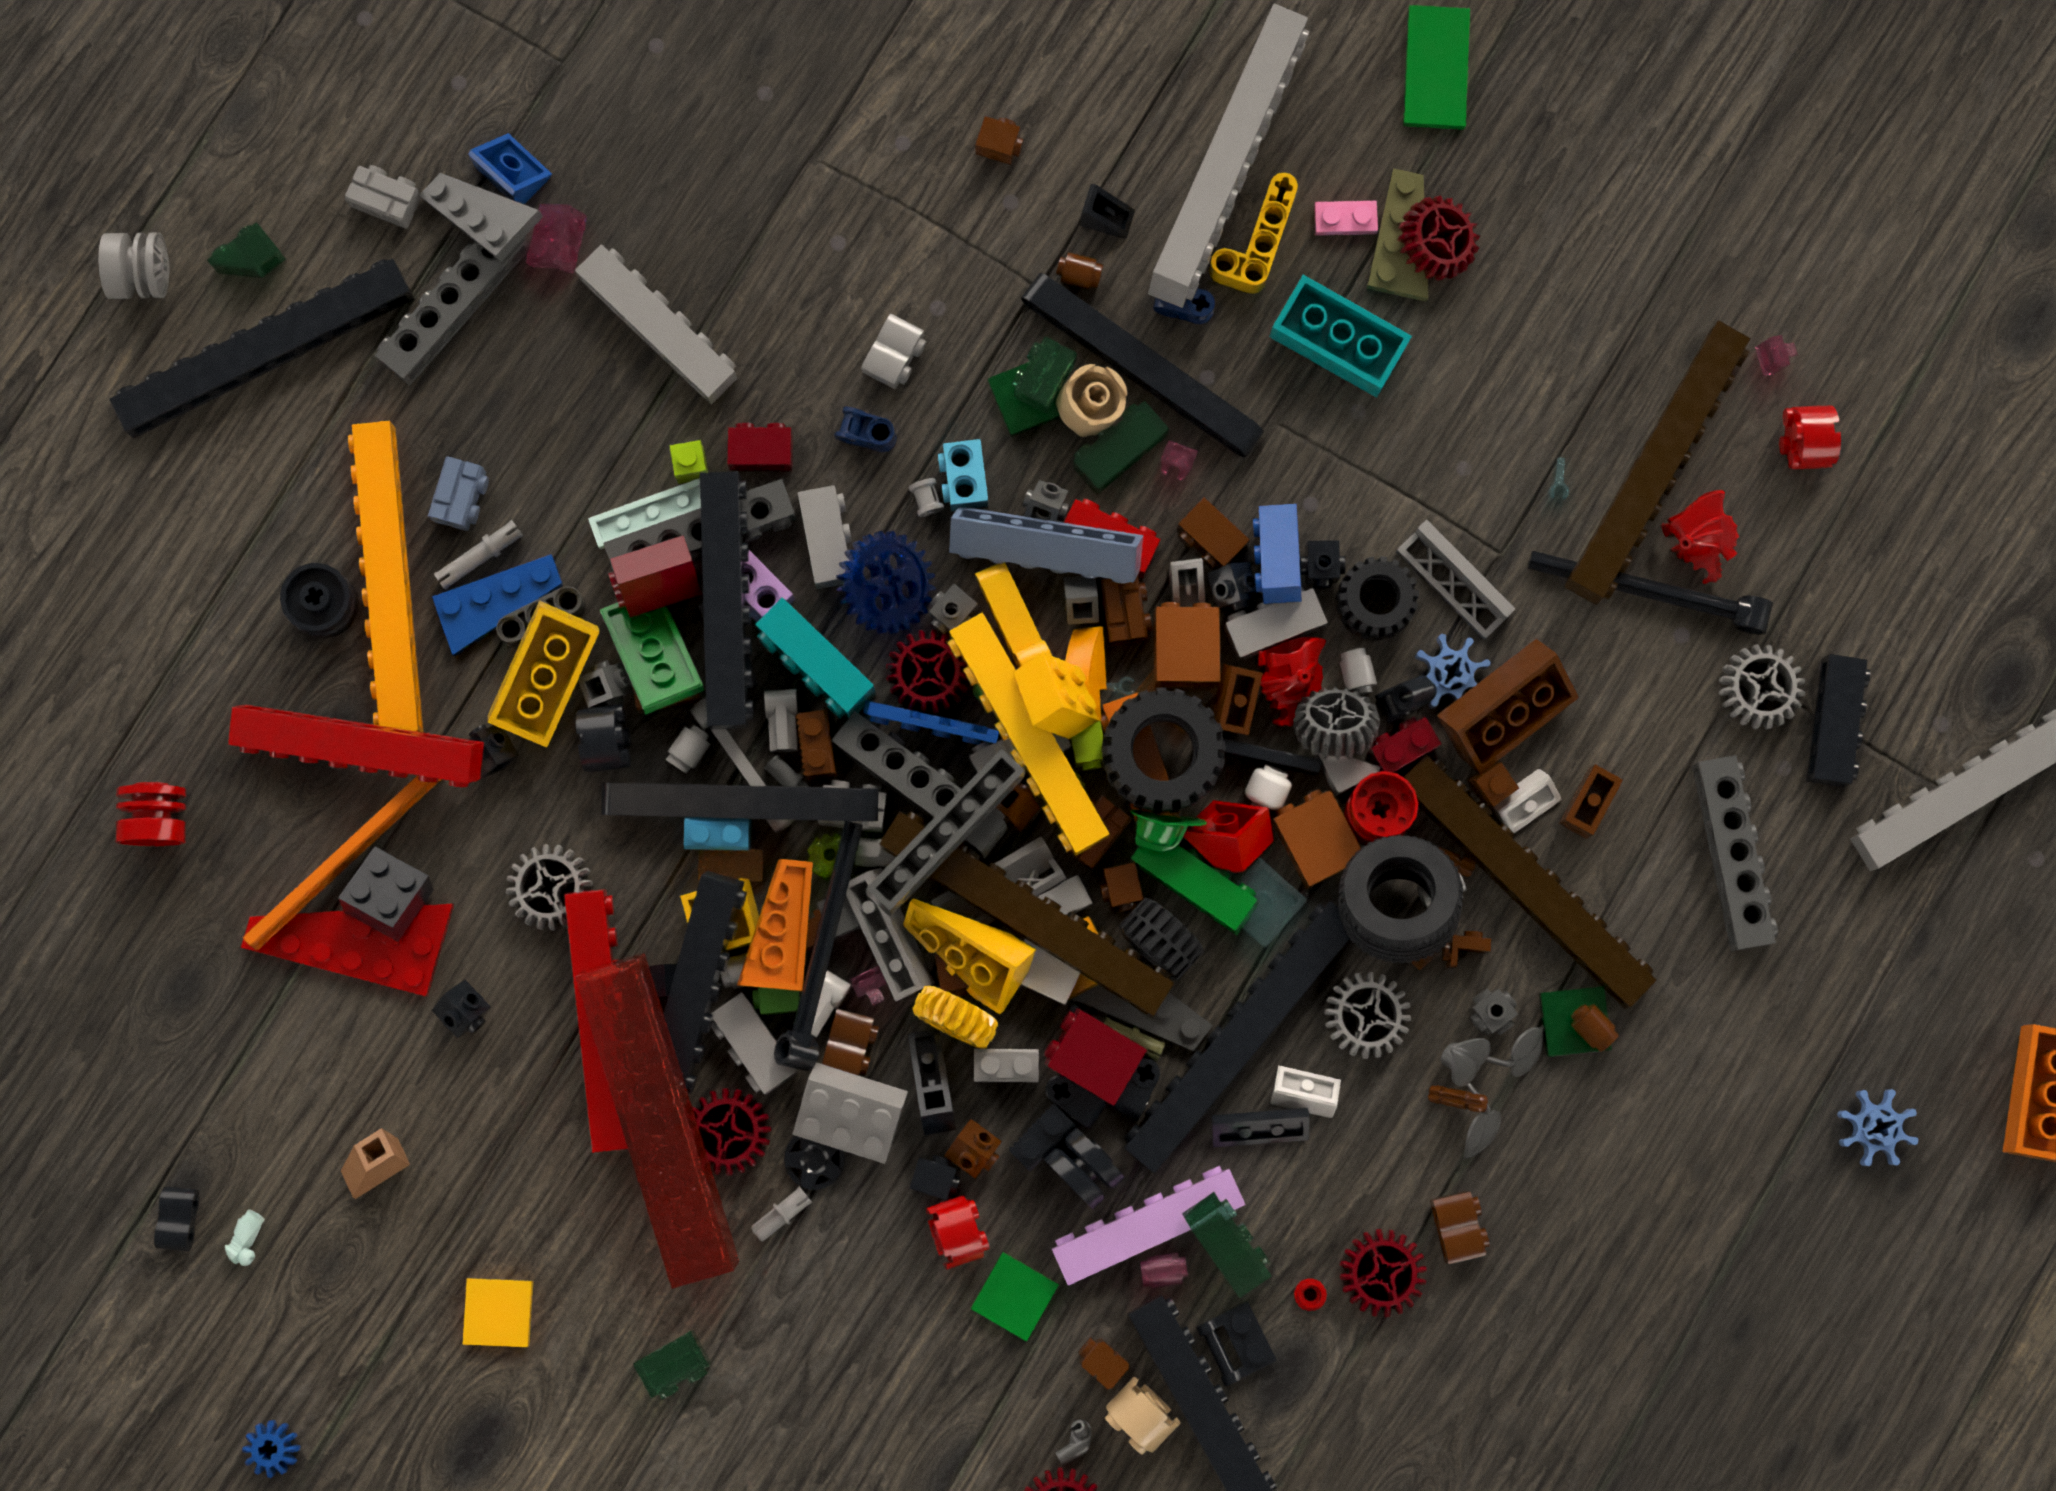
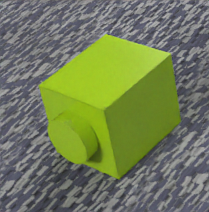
[669,440,708,484]
[1070,721,1103,771]

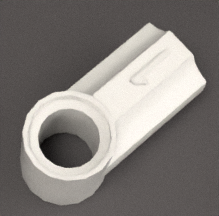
[811,971,851,1037]

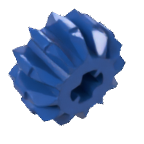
[242,1420,300,1478]

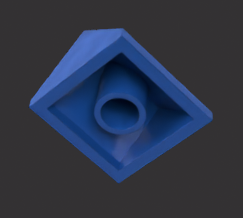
[468,133,552,204]

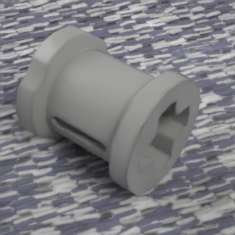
[908,478,944,517]

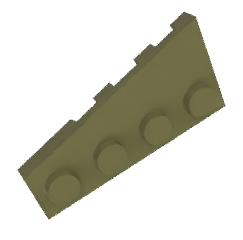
[1366,168,1429,302]

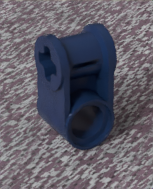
[1153,288,1215,325]
[834,406,897,452]

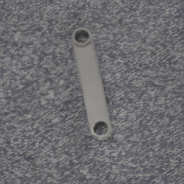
[690,698,794,833]

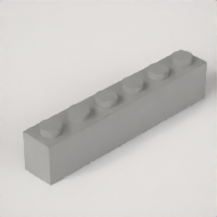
[575,244,737,405]

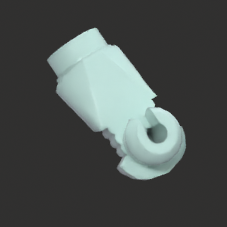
[225,1210,265,1266]

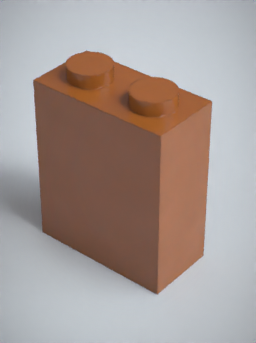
[1153,602,1220,688]
[1271,789,1361,889]

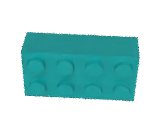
[1269,275,1412,398]
[755,597,876,719]

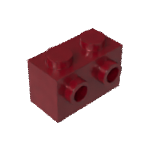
[1367,716,1442,773]

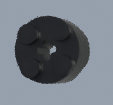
[576,704,631,772]

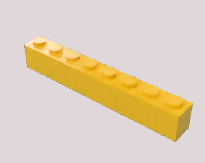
[947,612,1110,856]

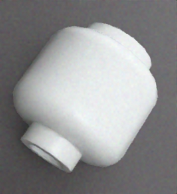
[1245,764,1292,810]

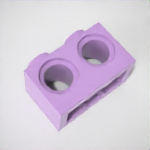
[744,550,795,622]

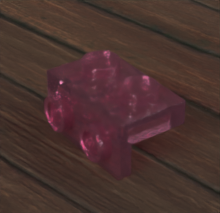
[526,204,587,274]

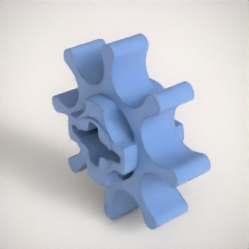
[1415,634,1491,709]
[1837,1089,1918,1166]

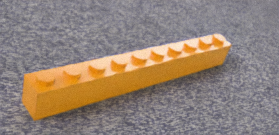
[348,420,424,732]

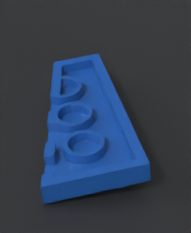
[432,554,563,657]
[863,700,999,745]

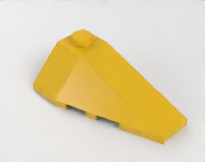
[903,898,1036,1014]

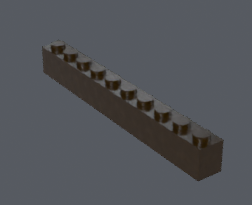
[1563,320,1751,606]
[1403,755,1657,1009]
[879,812,1174,1018]

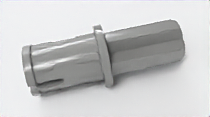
[751,1186,812,1241]

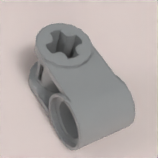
[1038,875,1093,916]

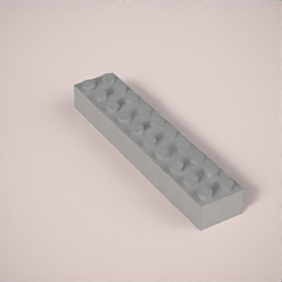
[1148,3,1310,308]

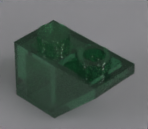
[207,222,286,278]

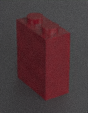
[608,535,702,618]
[1043,1008,1147,1106]

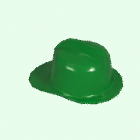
[1130,809,1207,851]

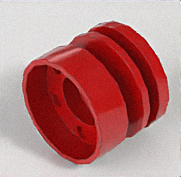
[1344,771,1419,845]
[115,782,186,846]

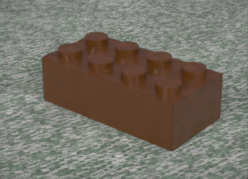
[1437,639,1579,774]

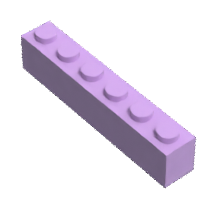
[1052,1166,1245,1285]

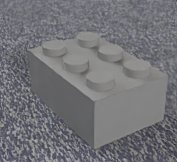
[792,1062,908,1164]

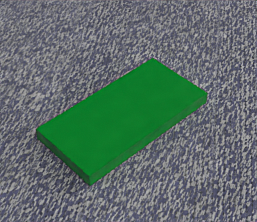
[1403,5,1470,130]
[600,602,705,715]

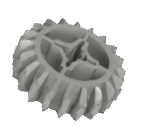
[1719,644,1806,730]
[506,844,593,931]
[1324,972,1411,1059]

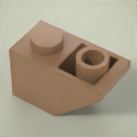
[341,1128,410,1199]

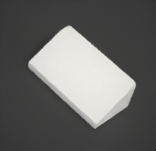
[1491,769,1562,833]
[1270,1065,1341,1118]

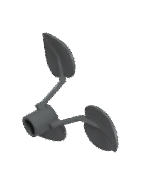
[1441,1026,1544,1159]

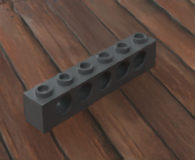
[375,237,532,386]
[603,479,797,571]
[831,711,1008,859]
[866,748,1025,917]
[1692,755,1778,952]

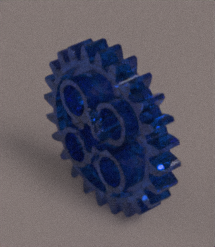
[836,531,936,634]

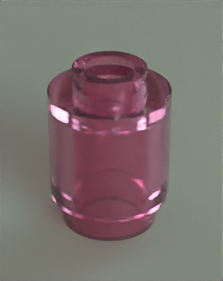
[1140,1252,1188,1289]

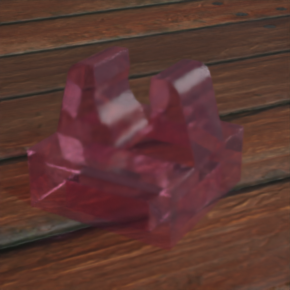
[1755,335,1798,376]
[1161,440,1198,480]
[850,965,887,1006]

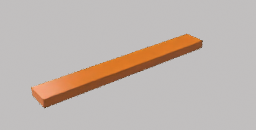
[242,775,442,950]

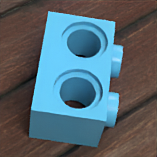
[938,439,988,511]

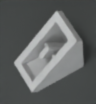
[1168,558,1205,607]
[1315,753,1380,797]

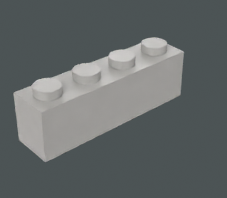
[846,868,935,1001]

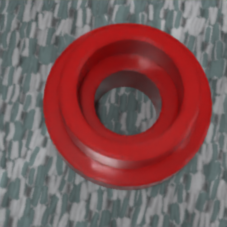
[1294,1278,1327,1311]

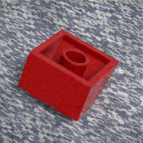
[1183,800,1274,872]

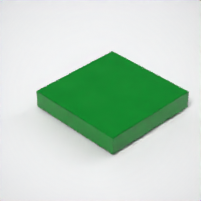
[970,1252,1059,1342]

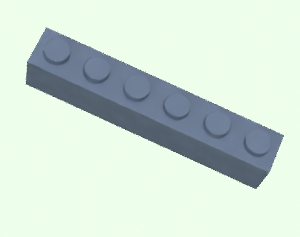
[949,506,1143,583]

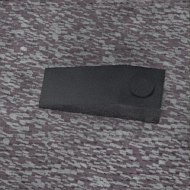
[908,1029,956,1135]

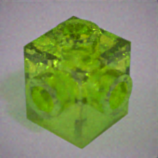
[807,833,841,880]

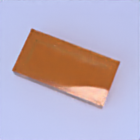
[698,849,763,882]

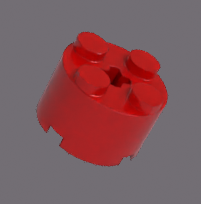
[1779,405,1841,470]
[926,1195,990,1270]

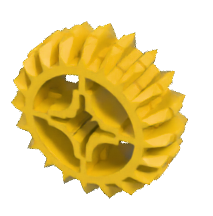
[913,986,998,1049]

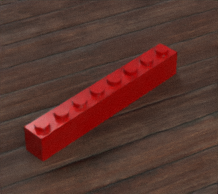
[228,704,484,787]
[564,889,639,1153]

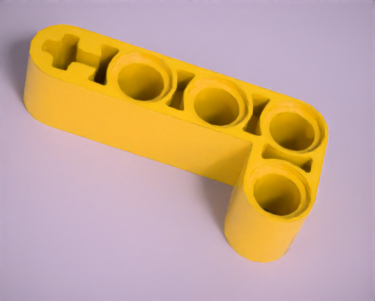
[1209,173,1298,294]
[975,562,1052,668]

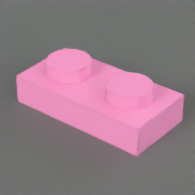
[1314,201,1378,236]

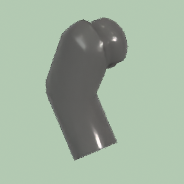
[1055,1419,1092,1466]

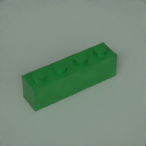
[1131,845,1259,936]

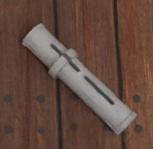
[434,519,523,590]

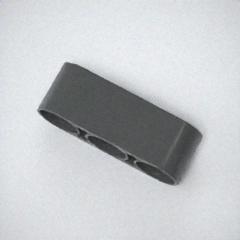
[496,586,586,648]

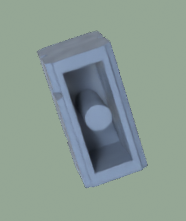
[428,457,489,531]

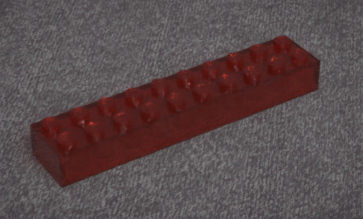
[575,953,740,1289]

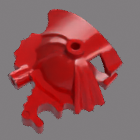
[1660,490,1740,584]
[1258,637,1326,726]

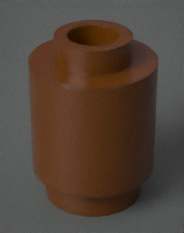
[1056,252,1104,290]
[1571,1004,1619,1052]

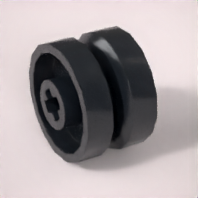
[280,563,359,639]
[1043,1127,1125,1210]

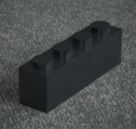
[1806,654,1870,788]

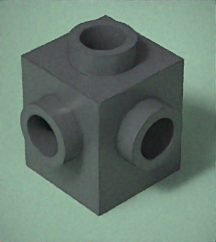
[1022,480,1070,522]
[929,584,978,635]
[578,660,633,708]
[1468,988,1518,1035]

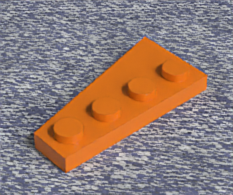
[737,859,813,991]

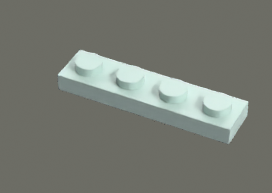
[588,478,701,550]

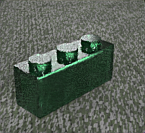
[1073,401,1169,495]
[1182,1192,1272,1298]

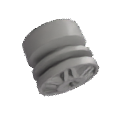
[98,232,170,299]

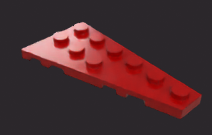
[241,904,454,997]

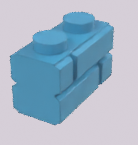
[684,817,752,850]

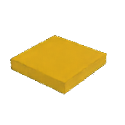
[463,1278,533,1347]

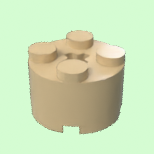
[1056,364,1127,437]
[1105,1377,1180,1455]

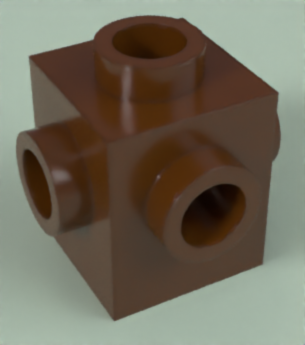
[944,1119,1002,1179]

